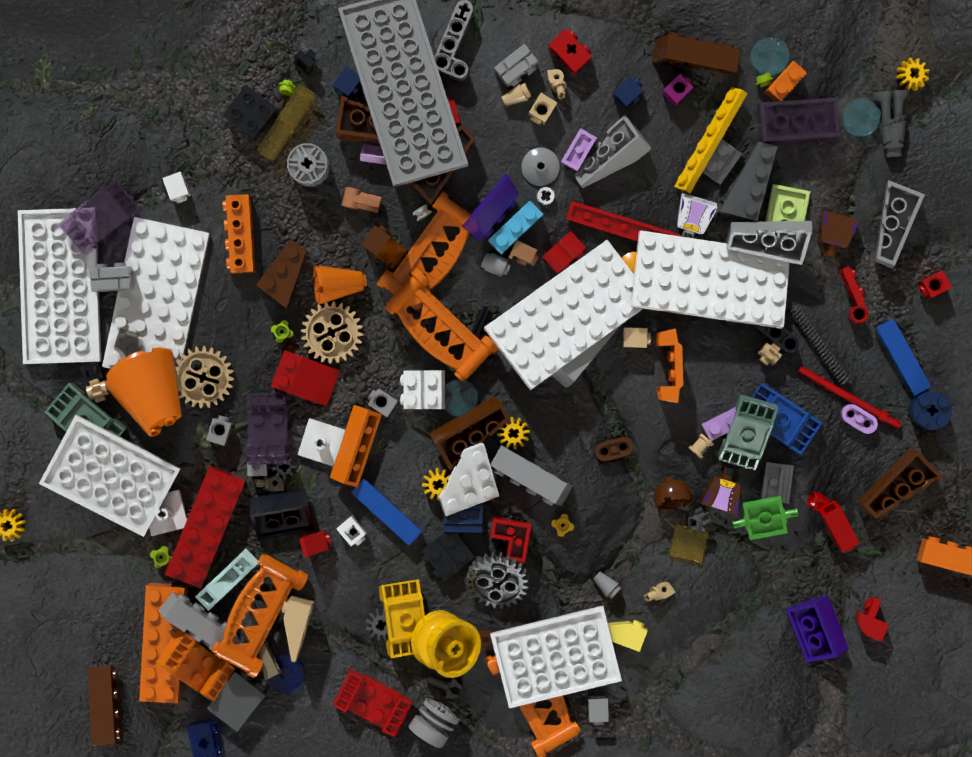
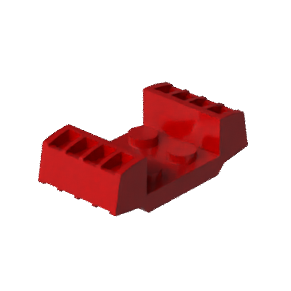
[333,668,415,737]

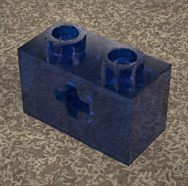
[187,719,222,757]

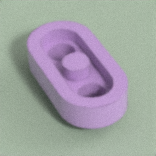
[841,404,878,434]

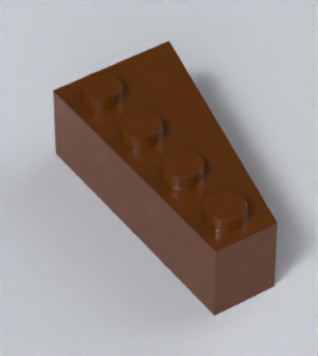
[652,33,741,75]
[410,124,475,207]
[361,225,408,271]
[429,396,510,472]

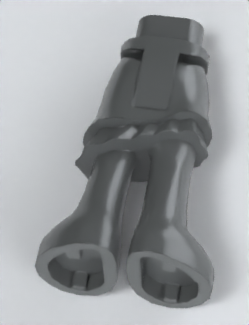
[872,90,909,157]

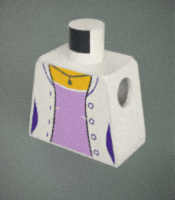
[677,193,717,238]

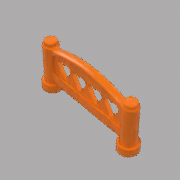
[376,191,471,310]
[384,268,499,382]
[211,554,308,678]
[484,655,581,757]

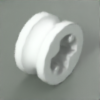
[537,187,554,205]
[413,204,432,221]

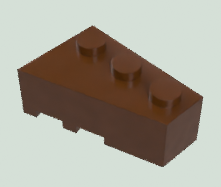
[256,239,308,309]

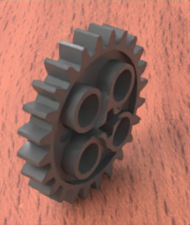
[466,552,529,609]

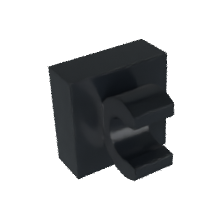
[293,49,316,75]
[79,362,105,384]

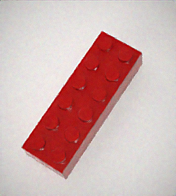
[165,465,245,588]

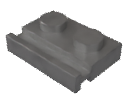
[702,139,743,185]
[760,462,794,504]

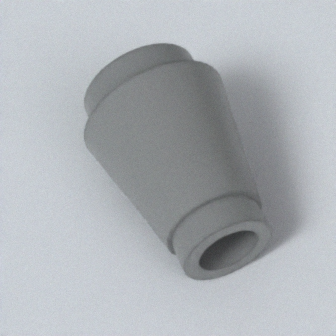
[593,571,621,599]

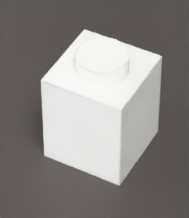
[162,172,191,203]

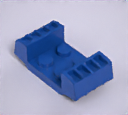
[752,383,822,455]

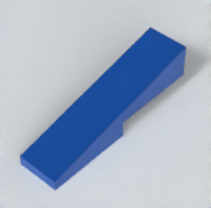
[875,318,931,397]
[350,478,422,545]

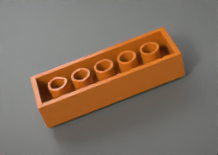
[139,583,188,703]

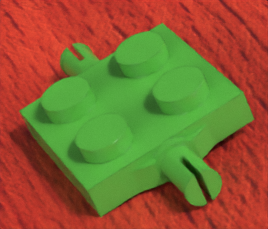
[732,496,798,540]

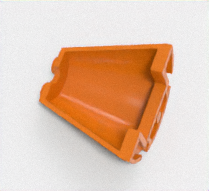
[105,347,182,437]

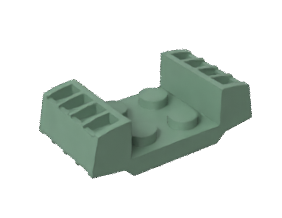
[44,383,126,437]
[718,394,778,471]

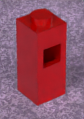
[818,500,859,553]

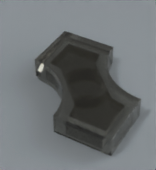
[114,328,142,357]

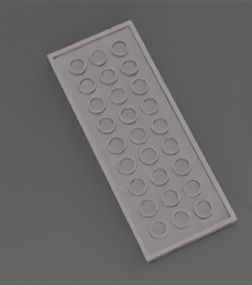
[338,0,468,188]

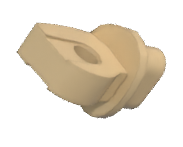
[547,69,566,99]
[643,582,675,601]

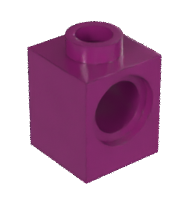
[662,74,693,106]

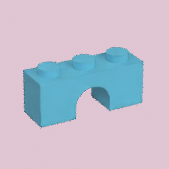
[488,201,543,255]

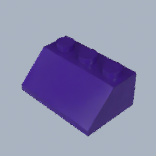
[462,174,519,241]
[786,595,849,663]

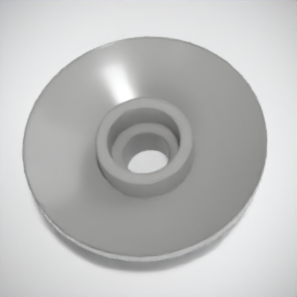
[521,148,560,186]

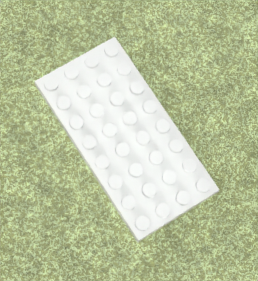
[18,208,101,364]
[102,217,210,372]
[631,231,790,329]
[484,240,643,391]

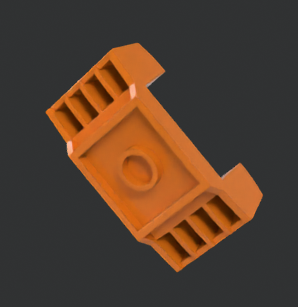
[655,329,683,403]
[156,629,235,701]

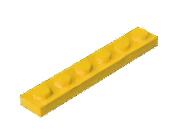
[674,87,748,194]

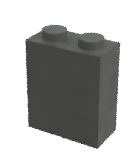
[207,669,267,732]

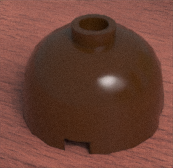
[654,477,693,510]

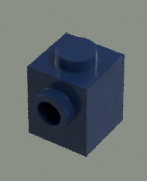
[333,66,361,99]
[612,77,643,109]

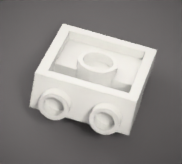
[400,370,445,409]

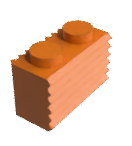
[764,61,806,104]

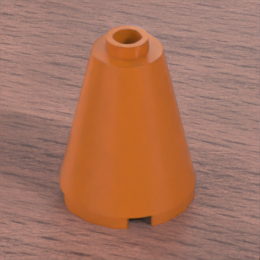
[313,265,367,304]

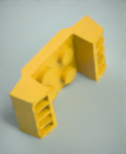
[379,579,425,658]

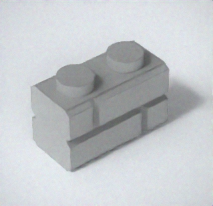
[494,44,538,88]
[90,263,133,292]

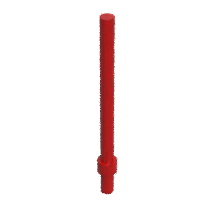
[798,366,901,429]

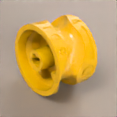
[411,610,481,678]

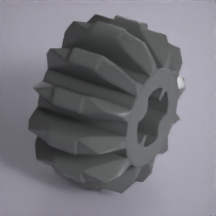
[366,608,388,641]

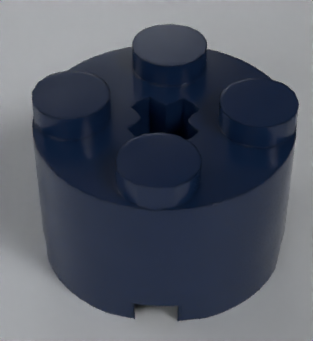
[908,391,952,430]

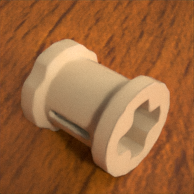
[689,434,714,459]

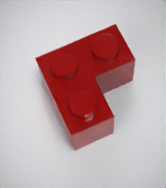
[490,517,531,563]

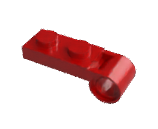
[838,266,869,323]

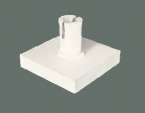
[298,418,345,466]
[149,489,187,536]

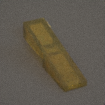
[257,84,316,162]

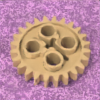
[301,301,364,364]
[175,346,234,408]

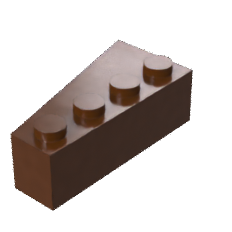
[335,95,380,145]
[857,448,943,519]
[87,665,123,748]

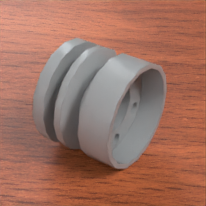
[287,143,330,187]
[409,698,460,748]

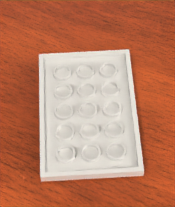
[39,415,180,537]
[490,606,622,708]

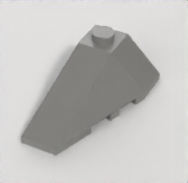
[574,115,652,188]

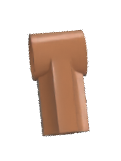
[341,187,382,213]

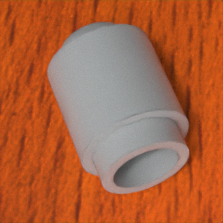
[481,253,511,277]

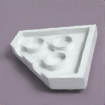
[439,443,499,516]

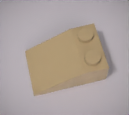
[282,595,315,662]

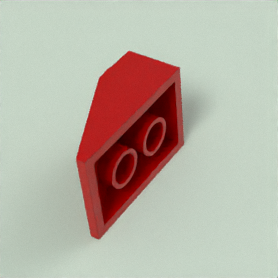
[271,350,340,406]

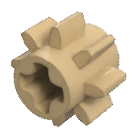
[758,342,782,365]
[86,379,109,403]

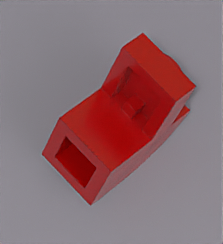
[855,596,889,642]

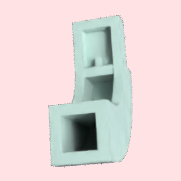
[196,549,258,611]

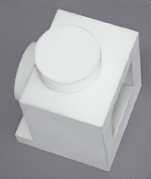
[337,515,367,546]

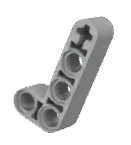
[434,0,473,81]

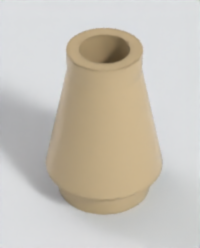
[502,83,532,107]

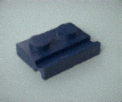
[444,505,483,534]

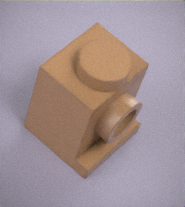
[508,240,539,266]

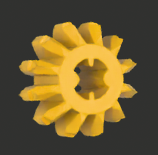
[896,58,929,91]
[497,417,530,449]
[422,468,451,501]
[0,509,26,542]

